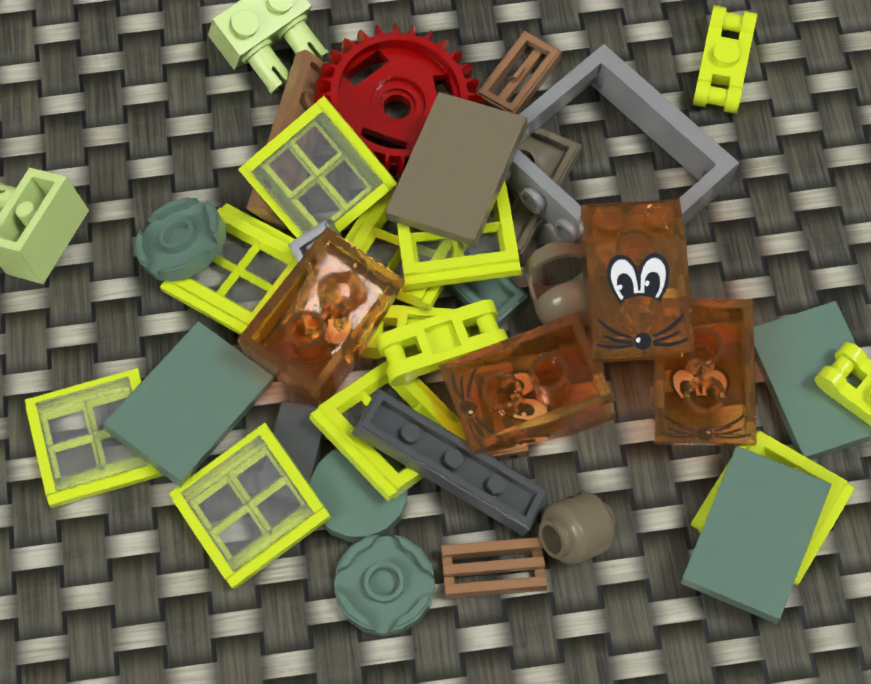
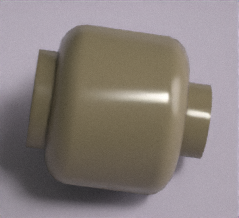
[539,492,616,565]

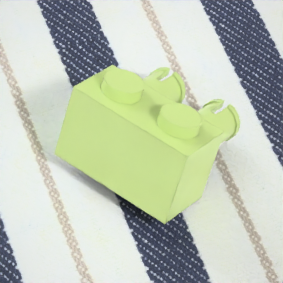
[208,0,329,95]
[0,168,89,284]

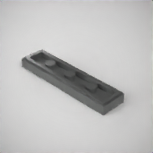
[352,388,549,536]

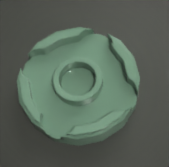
[135,197,226,282]
[310,447,408,542]
[334,534,435,636]

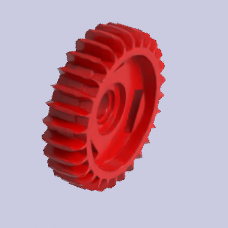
[313,22,482,184]

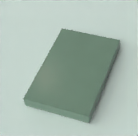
[745,301,871,460]
[103,321,274,488]
[680,445,831,624]

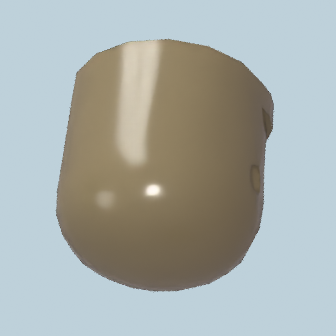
[523,241,603,333]

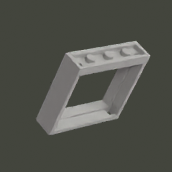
[505,44,739,276]

